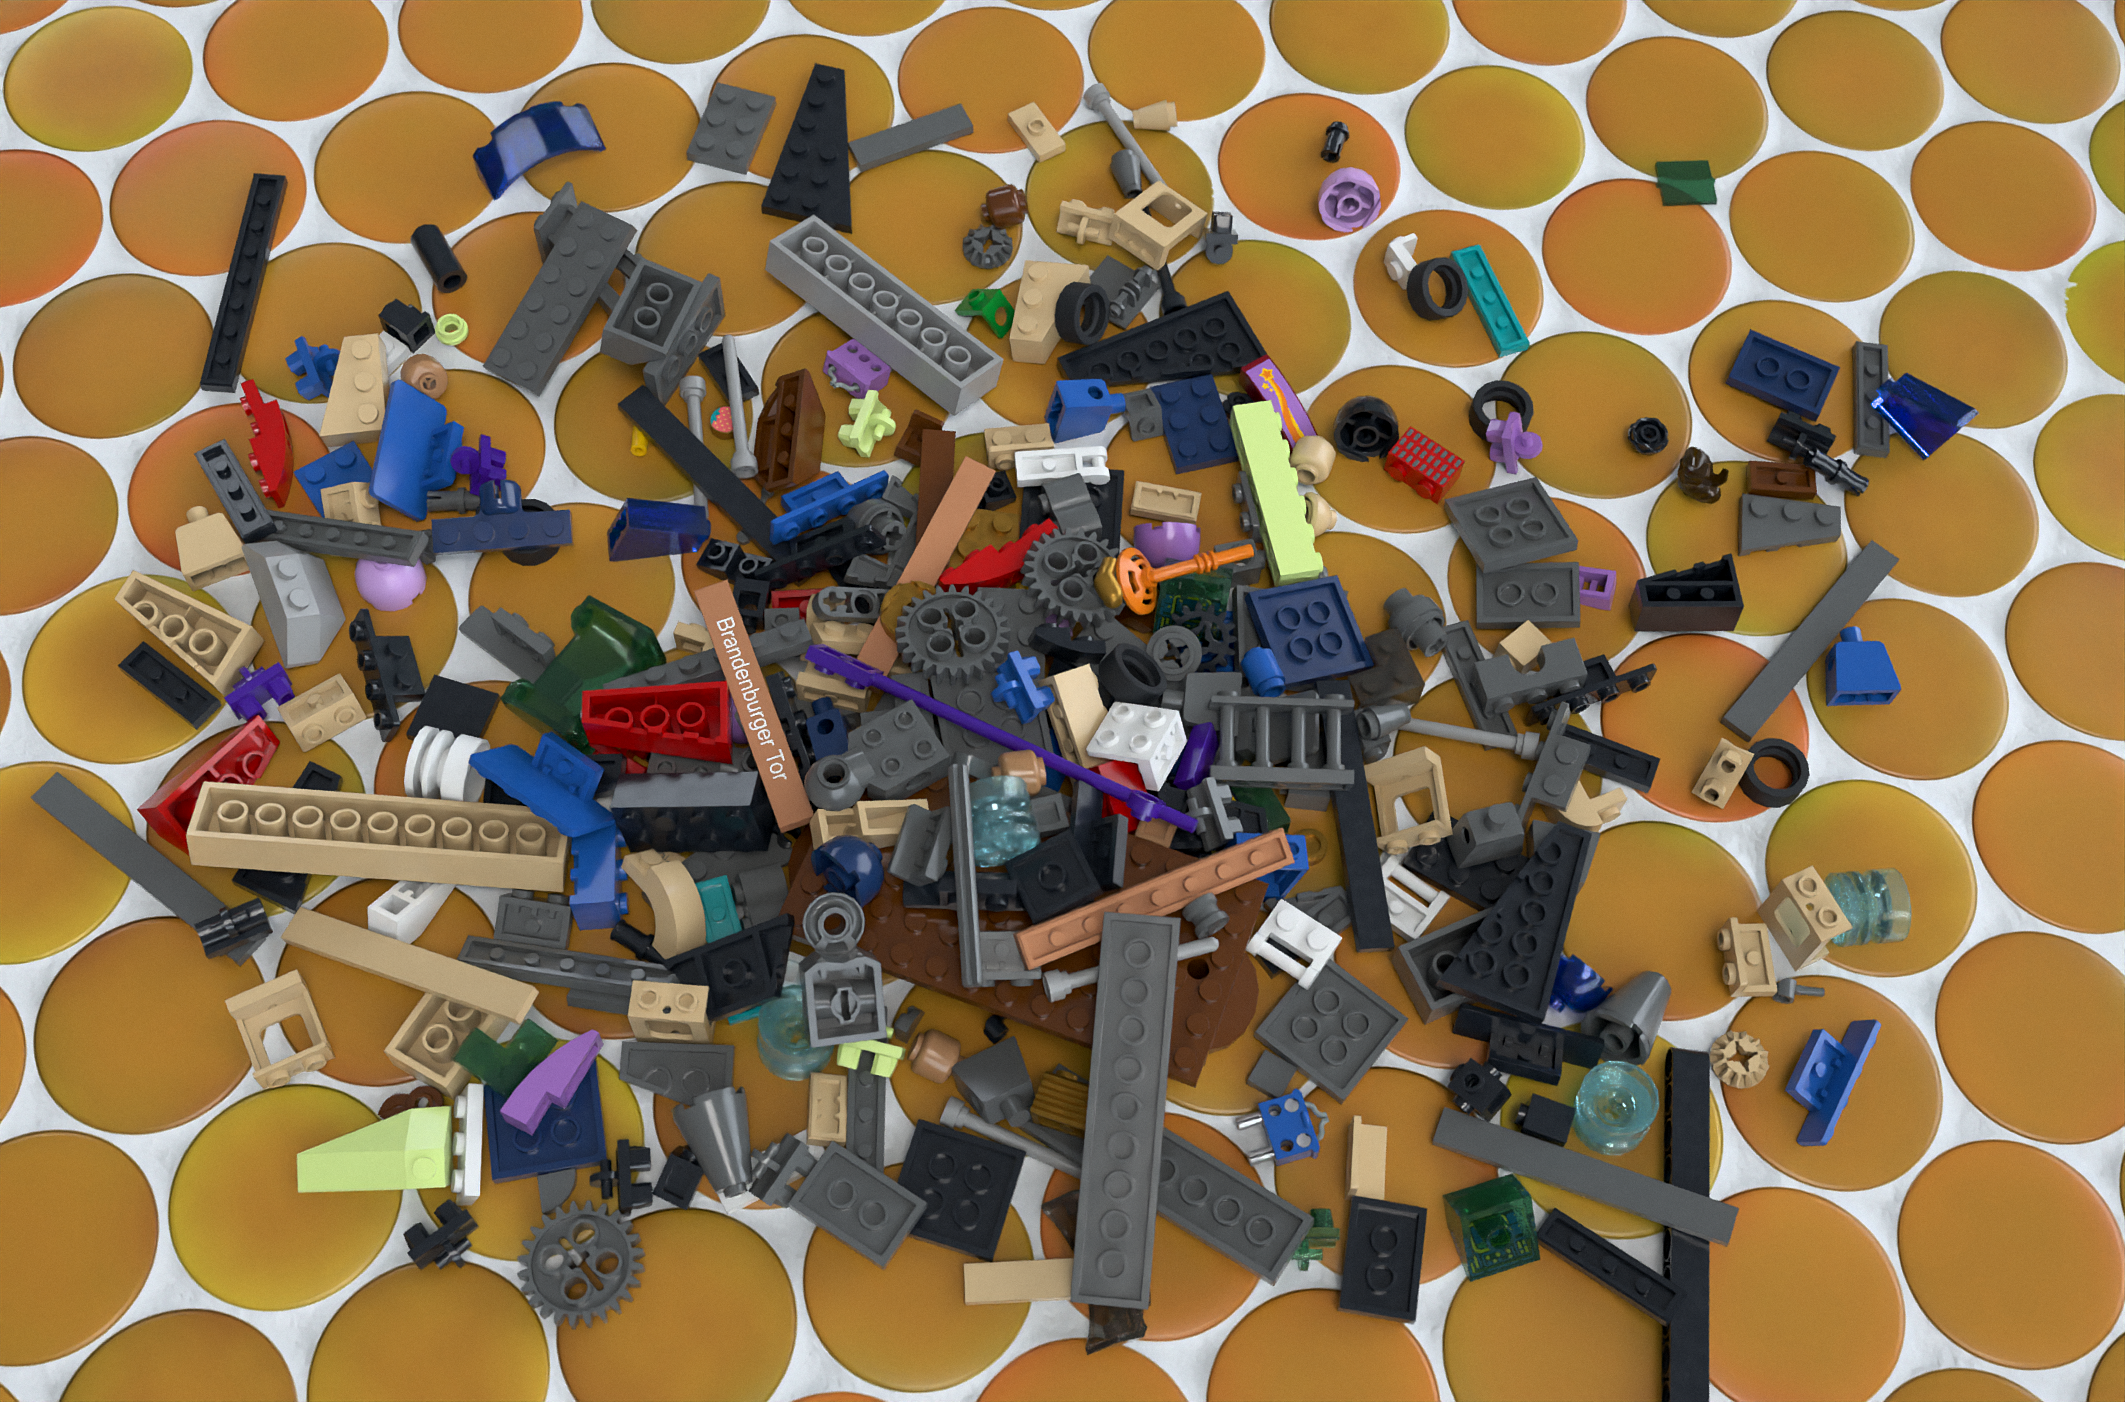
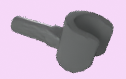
[1772,978,1825,1004]

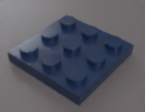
[1244,575,1374,689]
[482,1056,608,1184]

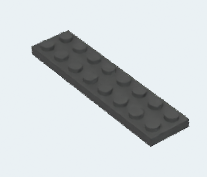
[1018,1064,1314,1287]

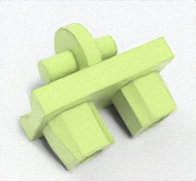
[838,390,896,458]
[837,1026,906,1078]

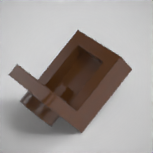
[894,409,944,467]

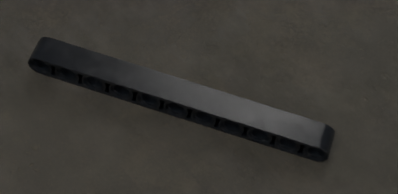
[1661,1047,1710,1402]

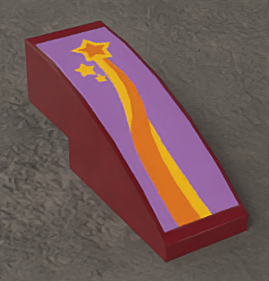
[1238,354,1318,455]

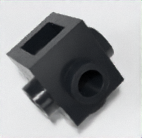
[1448,1058,1512,1122]

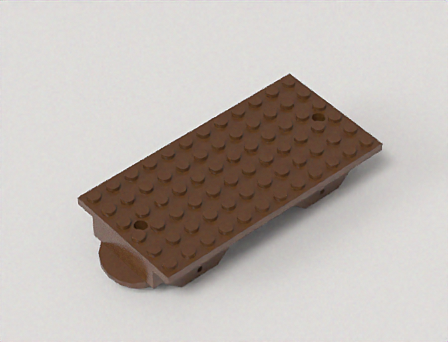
[778,776,1269,1088]

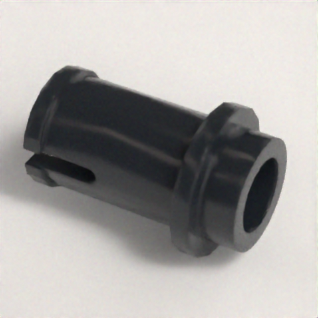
[1321,121,1350,163]

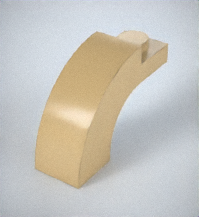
[621,849,706,960]

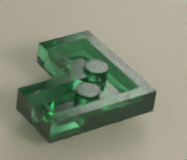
[451,1019,559,1100]

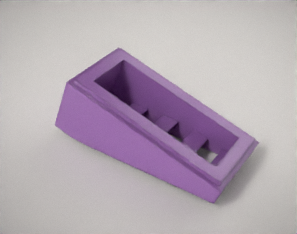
[1549,562,1617,611]

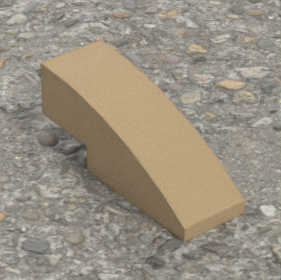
[809,799,929,850]

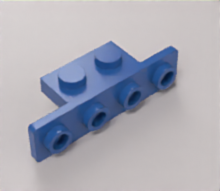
[769,470,889,545]
[1785,1019,1881,1146]

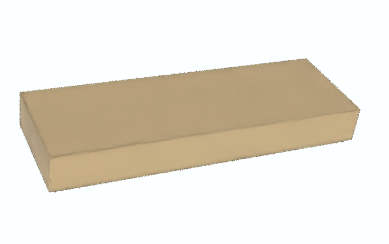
[964,1258,1074,1305]

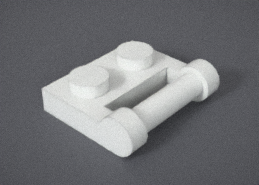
[1381,855,1451,942]
[1246,899,1342,990]

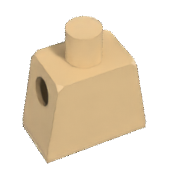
[175,506,249,591]

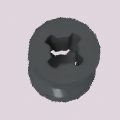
[1182,893,1230,939]

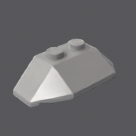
[242,541,346,668]

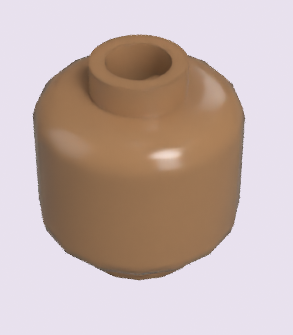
[400,354,448,399]
[991,749,1046,800]
[907,1029,965,1084]

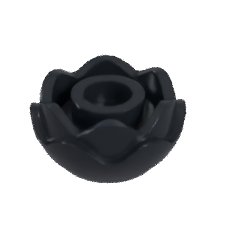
[1628,417,1669,455]

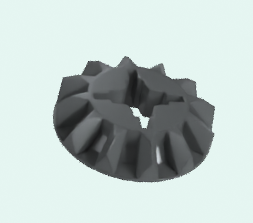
[963,224,1013,269]
[1146,625,1202,681]

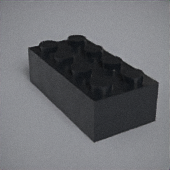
[610,771,775,853]

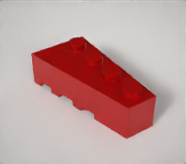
[582,681,733,764]

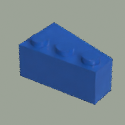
[569,820,629,931]

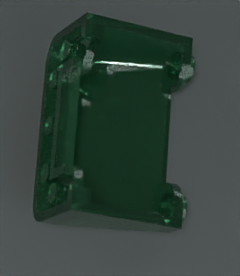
[500,595,667,755]

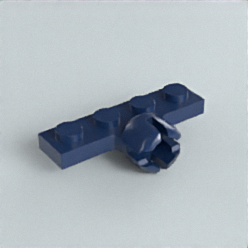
[431,480,574,556]

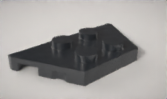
[663,913,795,1022]

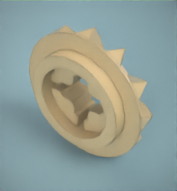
[1710,1030,1770,1088]

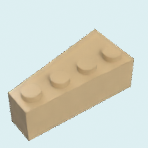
[115,570,265,697]

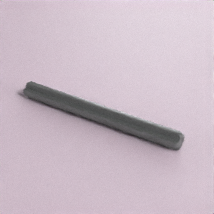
[948,764,983,988]

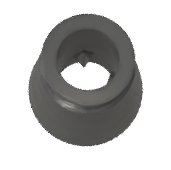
[1110,149,1142,199]
[1356,703,1411,741]

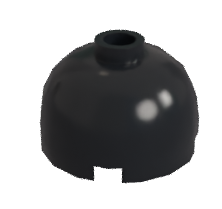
[1333,395,1399,462]

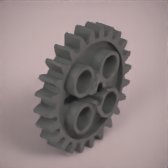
[1020,527,1131,630]
[895,584,1010,686]
[517,1200,645,1329]

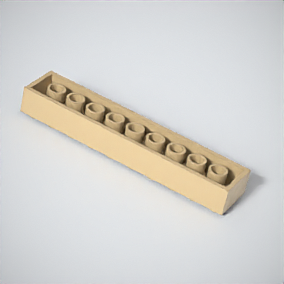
[186,781,572,892]

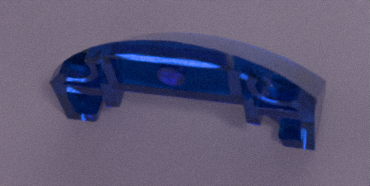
[472,101,606,201]

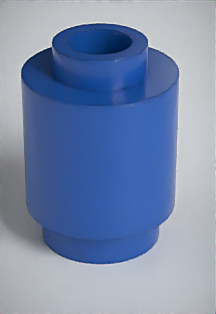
[1240,647,1286,697]

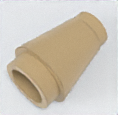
[1132,99,1177,131]

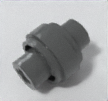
[847,499,907,555]
[1383,588,1449,657]

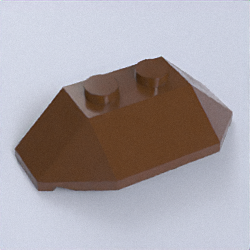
[753,368,826,493]

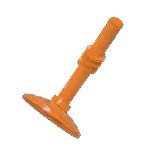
[1116,544,1254,615]

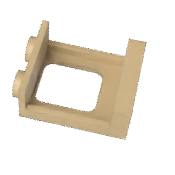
[1108,180,1208,271]
[1364,746,1453,855]
[1757,865,1853,972]
[225,969,335,1089]
[628,980,716,1045]

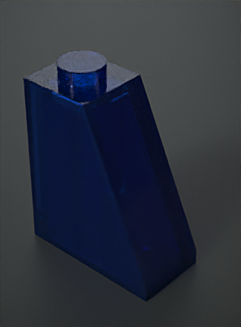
[1871,372,1979,460]
[607,498,711,562]

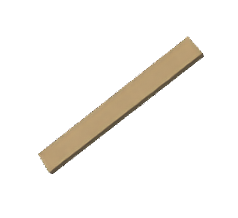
[280,907,539,1025]

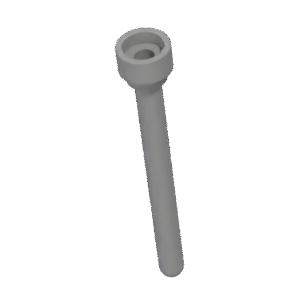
[1083,83,1167,186]
[722,335,758,479]
[679,376,709,522]
[1398,718,1540,761]
[1042,937,1219,1002]
[939,1096,1082,1180]

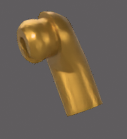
[1094,557,1123,609]

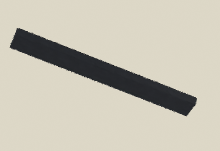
[199,173,288,393]
[618,385,811,587]
[1313,680,1395,953]

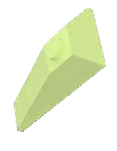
[297,1106,453,1193]

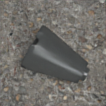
[1580,971,1672,1070]
[671,1086,753,1198]

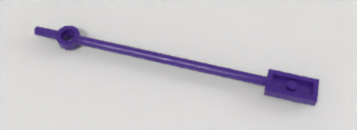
[804,644,1199,833]

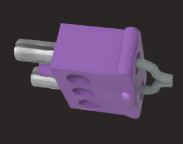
[823,338,894,399]

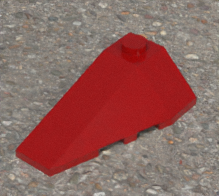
[137,715,280,856]

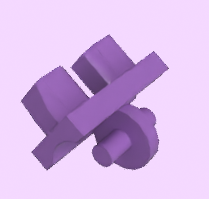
[1486,412,1543,475]

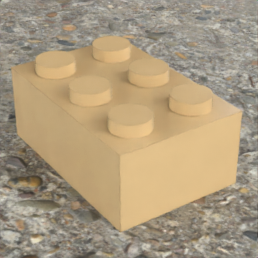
[384,992,510,1101]

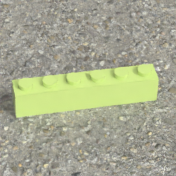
[1229,400,1323,587]

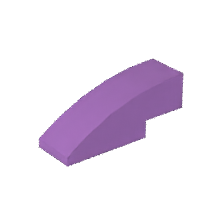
[500,1029,604,1135]

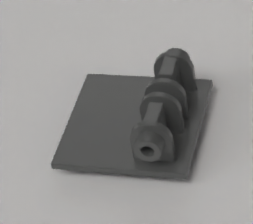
[1083,255,1160,330]

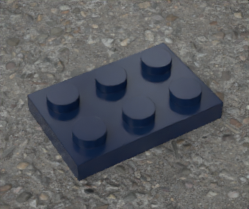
[1725,329,1840,422]
[1150,374,1239,475]

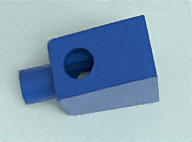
[1044,379,1126,444]
[1825,626,1901,706]

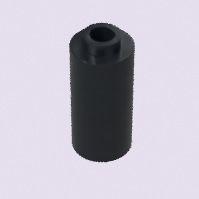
[410,224,467,293]

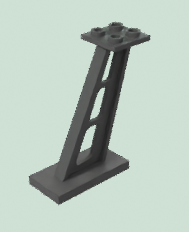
[533,182,726,406]

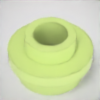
[435,314,469,345]

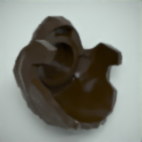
[1678,446,1729,504]

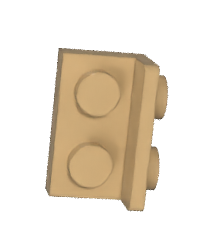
[984,423,1054,470]
[320,482,381,556]
[277,673,366,752]

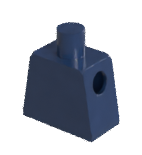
[806,697,852,783]

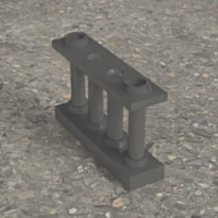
[1207,690,1354,791]

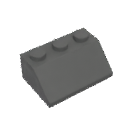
[600,257,702,365]

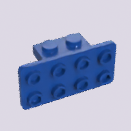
[369,379,464,521]
[468,732,615,837]

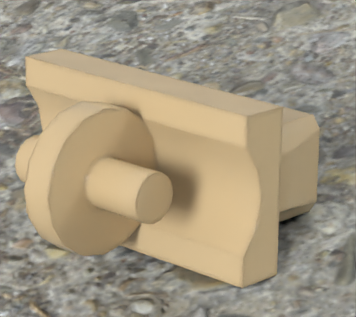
[1057,199,1115,246]
[1691,738,1754,809]

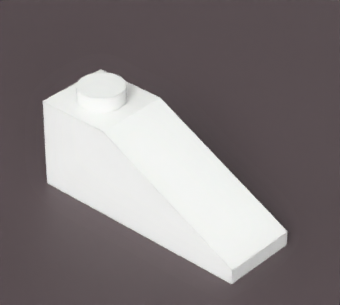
[367,880,457,944]

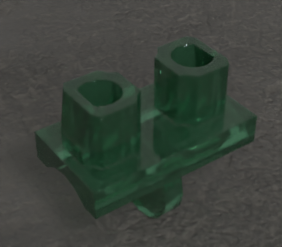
[1291,1208,1340,1271]

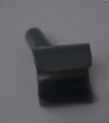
[772,821,801,849]
[984,1014,1009,1044]

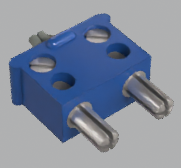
[1236,1088,1329,1167]

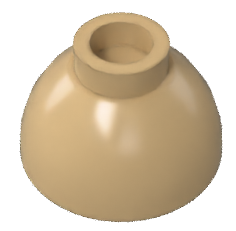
[1303,492,1337,537]

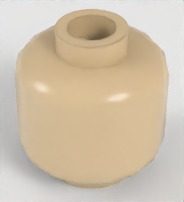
[1289,436,1335,485]

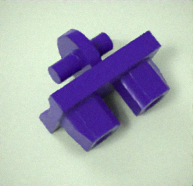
[450,434,506,496]
[224,662,295,722]

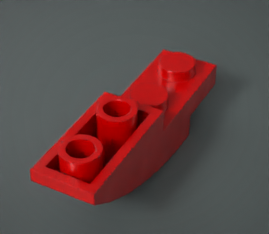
[239,379,294,509]
[937,518,1058,595]

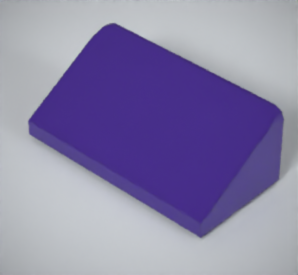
[1173,722,1219,791]

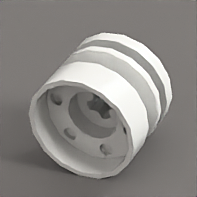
[404,726,490,802]

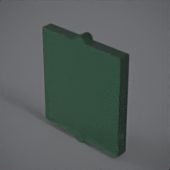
[1655,160,1717,206]

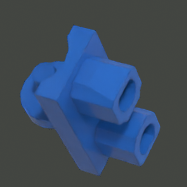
[285,336,340,400]
[991,651,1055,725]

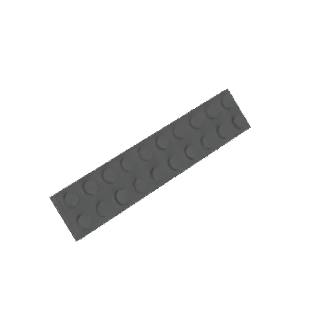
[1070,912,1181,1310]

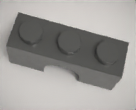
[1471,638,1588,713]

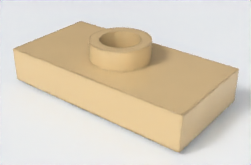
[1008,102,1066,163]
[1130,481,1202,525]
[806,1072,848,1148]

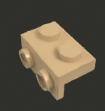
[1717,917,1778,997]

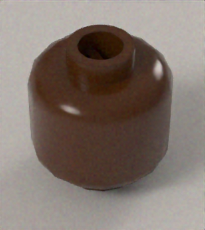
[981,184,1029,229]

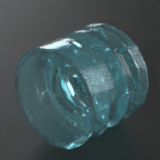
[969,776,1041,867]
[1824,868,1911,947]
[757,984,834,1081]
[1572,1061,1659,1155]

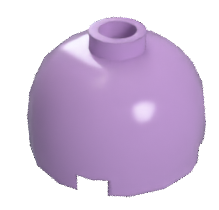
[1318,167,1381,232]
[354,558,427,611]

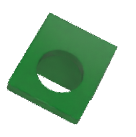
[955,288,1015,338]

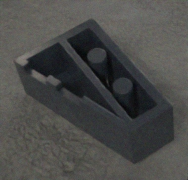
[1629,553,1744,632]

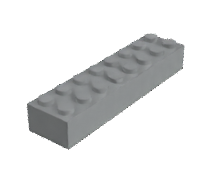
[765,215,1004,416]

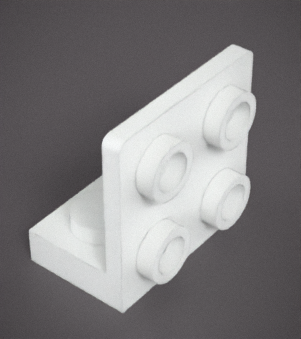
[1086,702,1187,791]

